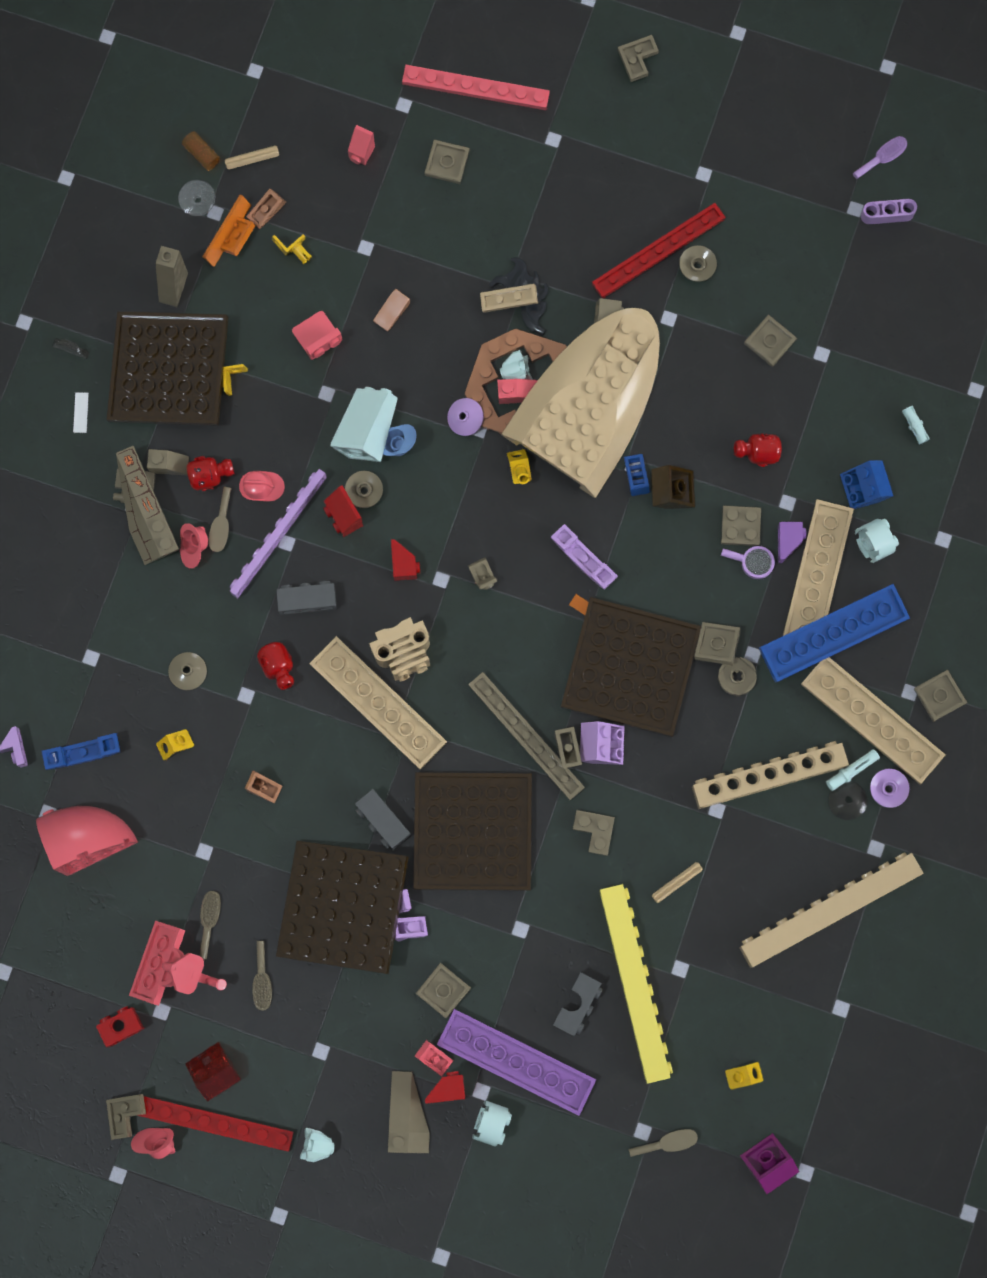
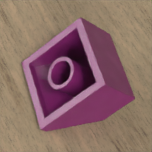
[740,1133,800,1194]

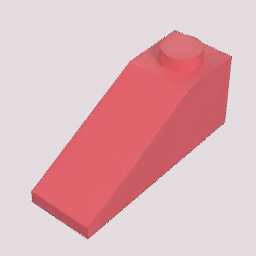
[497,379,538,404]

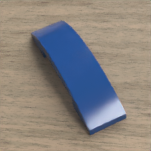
[42,733,121,770]

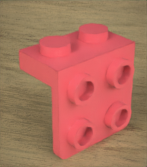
[292,311,343,360]

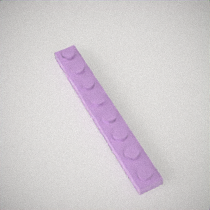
[230,469,327,599]

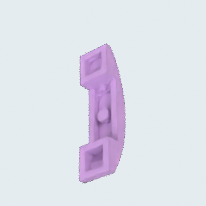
[551,524,618,590]

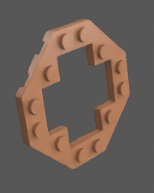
[465,329,567,434]

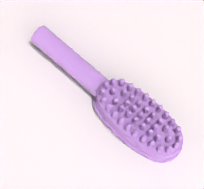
[853,136,907,179]

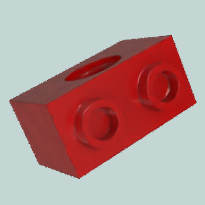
[96,1006,144,1048]

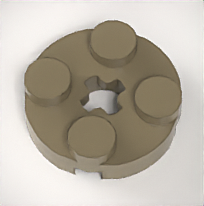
[718,657,757,696]

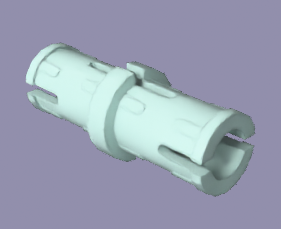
[902,406,930,445]

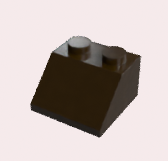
[651,465,695,509]

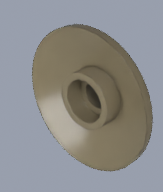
[679,245,717,282]
[345,471,383,508]
[168,652,207,690]

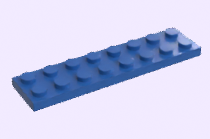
[759,584,910,683]

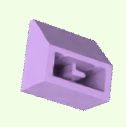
[580,721,624,765]

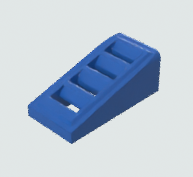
[624,454,650,496]

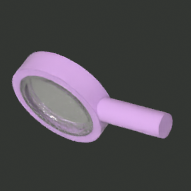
[721,546,775,579]

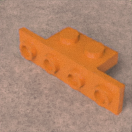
[202,195,256,267]

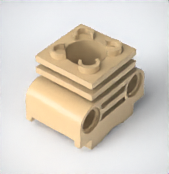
[369,617,430,682]

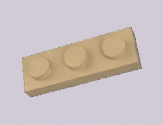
[480,284,538,312]

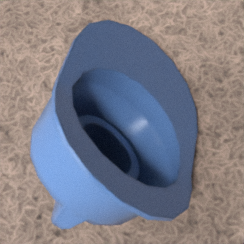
[383,424,417,456]

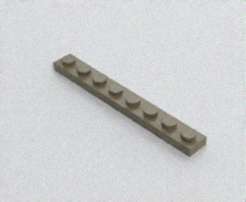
[468,672,585,800]

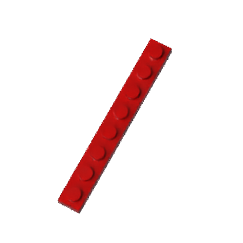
[592,203,726,298]
[137,1096,294,1152]

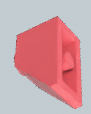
[348,125,375,165]

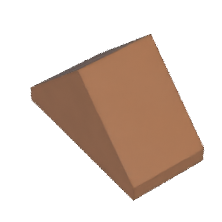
[245,771,282,804]

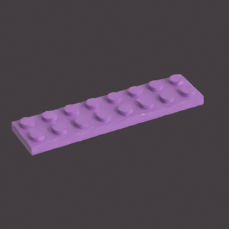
[437,1009,596,1116]

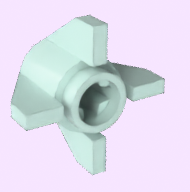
[500,350,533,380]
[300,1128,335,1162]

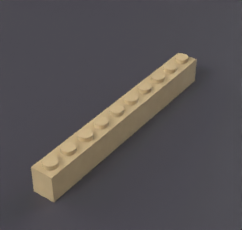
[739,852,924,968]

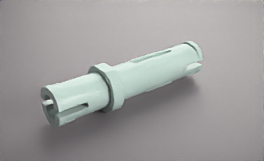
[826,749,880,791]

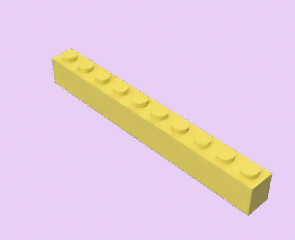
[599,884,673,1084]

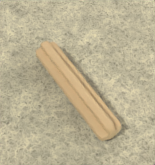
[225,146,279,169]
[652,862,703,903]

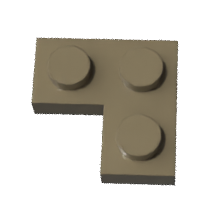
[618,35,659,82]
[573,810,615,856]
[106,1094,146,1140]

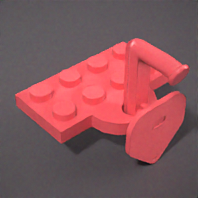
[129,921,227,1006]

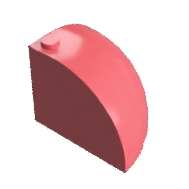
[36,806,138,876]

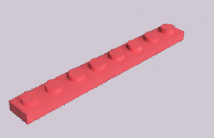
[402,65,550,110]

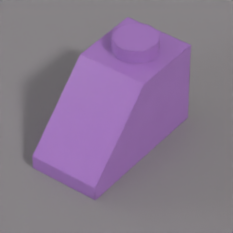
[778,522,806,563]

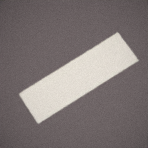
[73,393,89,433]

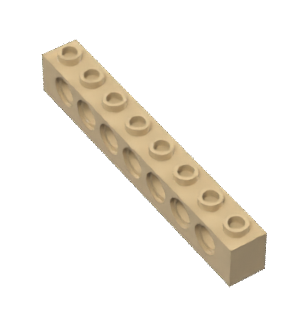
[692,741,849,809]

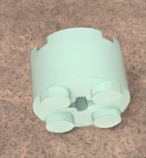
[855,518,899,563]
[472,1100,512,1147]

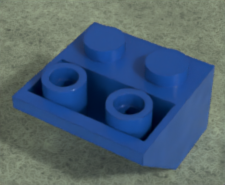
[840,460,893,509]

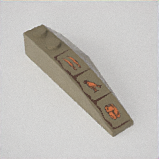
[116,446,180,565]

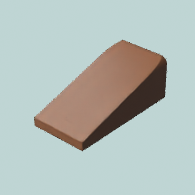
[246,189,286,229]
[373,289,410,332]

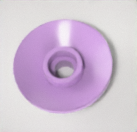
[447,398,484,436]
[870,769,909,808]

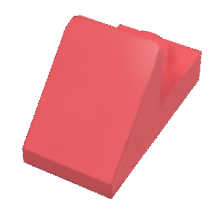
[415,1040,454,1076]

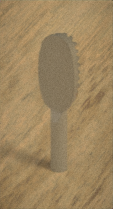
[209,487,231,552]
[199,891,221,960]
[252,941,272,1011]
[629,1129,698,1157]

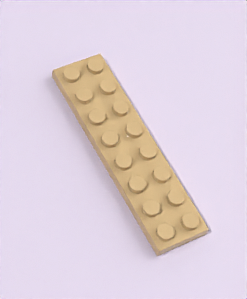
[783,499,854,636]
[309,636,447,770]
[801,657,946,784]

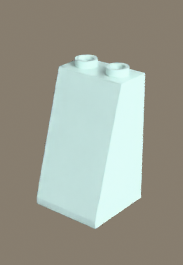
[330,387,398,462]

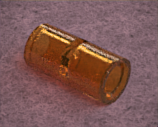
[182,131,220,171]

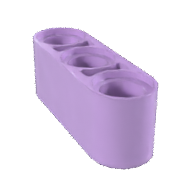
[861,199,917,224]

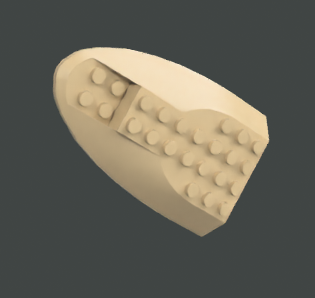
[501,308,660,498]

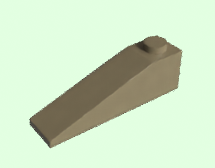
[388,1071,429,1153]

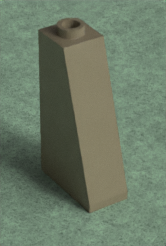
[156,246,188,307]

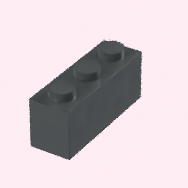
[277,581,337,615]
[355,789,411,850]

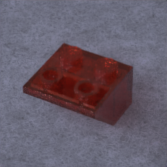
[185,1042,241,1102]

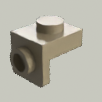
[468,557,497,590]

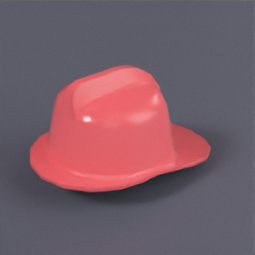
[239,471,285,502]
[180,523,208,568]
[131,1128,175,1159]

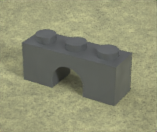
[553,972,603,1037]

